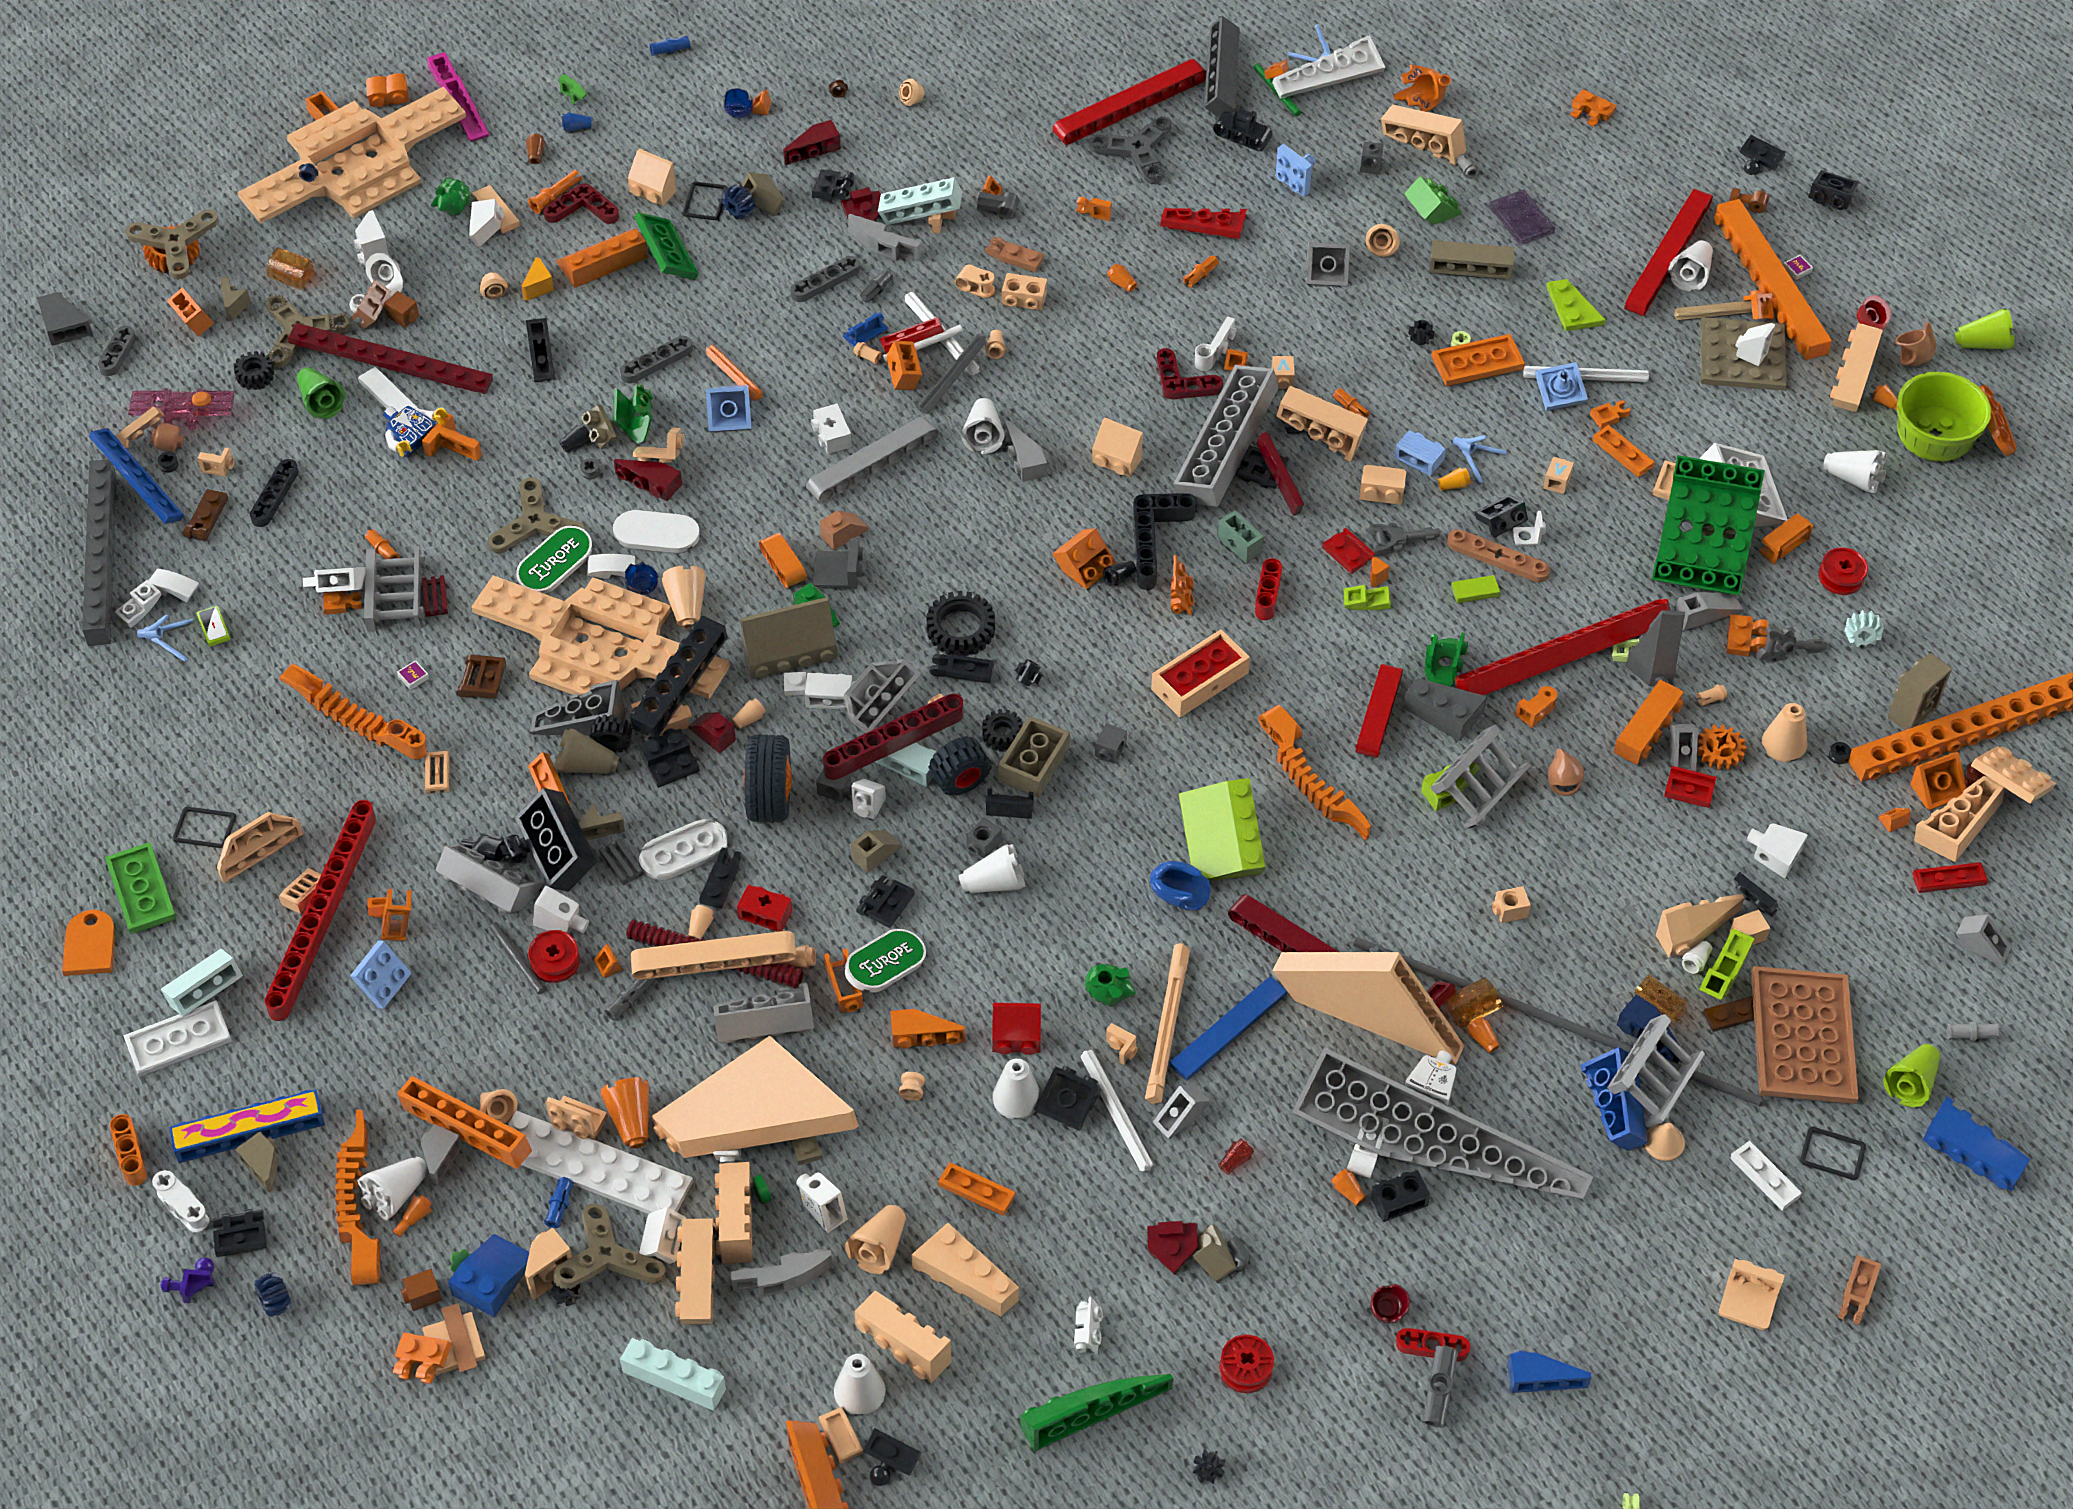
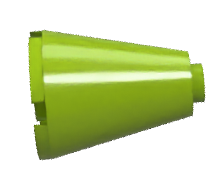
[1954,308,2015,350]
[1883,1044,1941,1107]

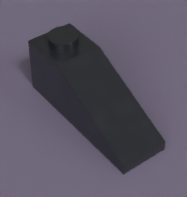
[526,318,555,382]

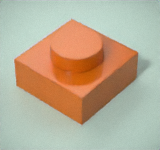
[367,897,386,918]

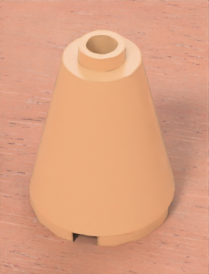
[662,566,706,630]
[1761,703,1808,762]
[845,1205,906,1274]

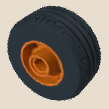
[744,735,792,823]

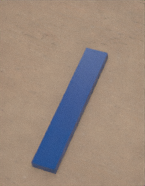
[89,428,184,524]
[1170,976,1287,1081]

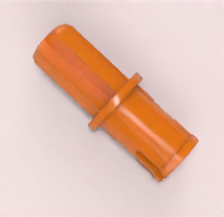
[1183,256,1219,288]
[1333,388,1370,418]
[365,529,400,559]

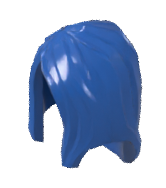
[1150,861,1211,910]

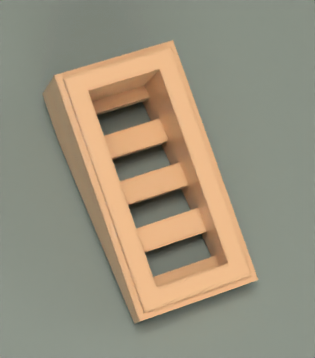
[279,868,321,914]

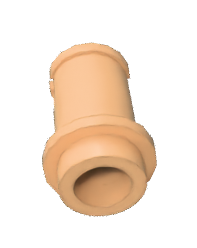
[853,342,881,364]
[1696,684,1727,706]

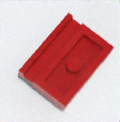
[1322,528,1375,574]
[1664,766,1717,808]

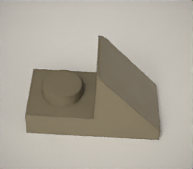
[220,277,251,321]
[579,803,625,840]
[791,1136,822,1165]
[1193,1225,1237,1282]

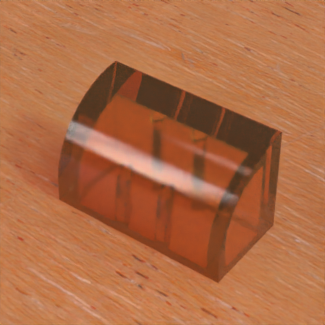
[267,247,315,290]
[1634,974,1687,1023]
[1445,977,1503,1028]

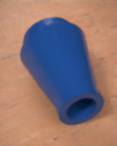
[562,112,591,132]

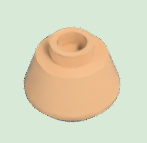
[899,79,924,106]
[480,273,508,299]

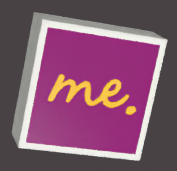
[1783,255,1813,280]
[397,660,429,690]

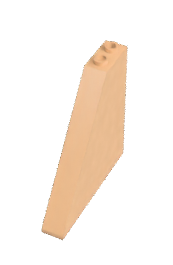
[1273,952,1464,1065]
[651,1036,859,1158]

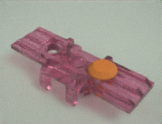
[128,388,235,429]

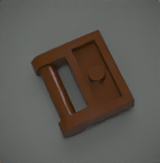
[457,654,506,699]

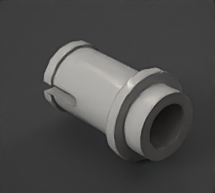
[1456,154,1478,178]

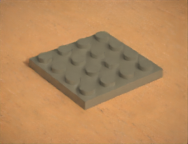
[1700,317,1786,391]

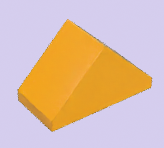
[521,257,554,301]

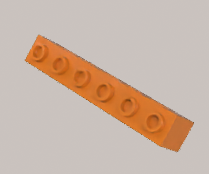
[397,1076,532,1169]

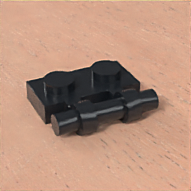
[812,169,854,200]
[1235,445,1289,489]
[1734,872,1778,917]
[856,875,915,928]
[212,1209,267,1258]

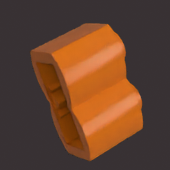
[366,73,409,107]

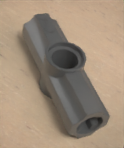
[1422,1346,1458,1427]

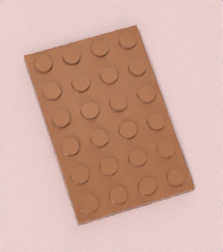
[1751,966,1858,1104]

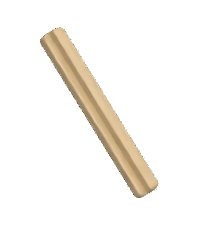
[1675,300,1752,320]

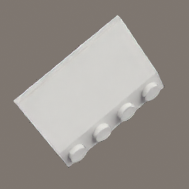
[1700,443,1788,527]

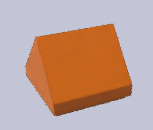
[750,89,771,115]
[982,175,1003,195]
[1224,349,1248,371]
[1370,557,1390,587]
[1878,808,1910,832]
[594,944,623,978]

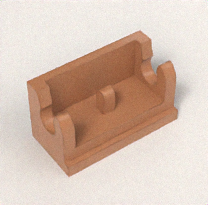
[352,279,392,329]

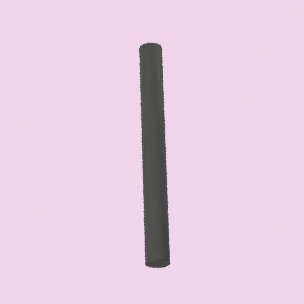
[489,922,546,995]

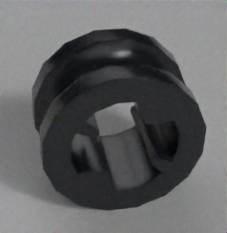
[157,452,179,473]
[1829,742,1851,764]

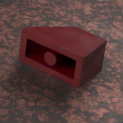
[688,712,736,754]

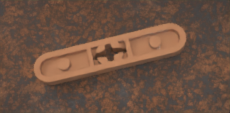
[1447,529,1550,582]

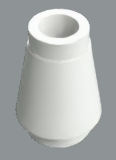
[1682,941,1712,974]

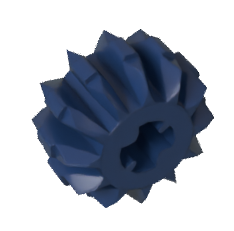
[722,184,756,219]
[254,1272,291,1317]

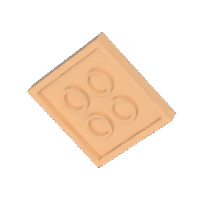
[1971,746,2056,803]

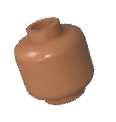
[151,422,184,453]

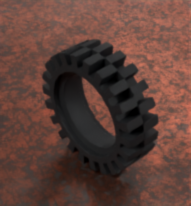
[926,591,995,656]

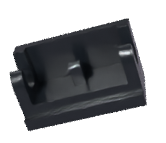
[986,788,1034,819]

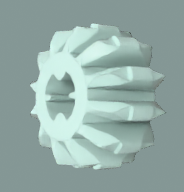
[1845,610,1884,648]

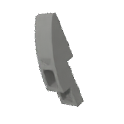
[848,214,921,261]
[731,1249,832,1297]

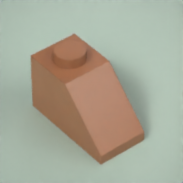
[820,511,869,550]

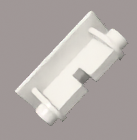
[1074,1297,1103,1354]

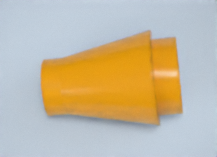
[1438,468,1471,491]

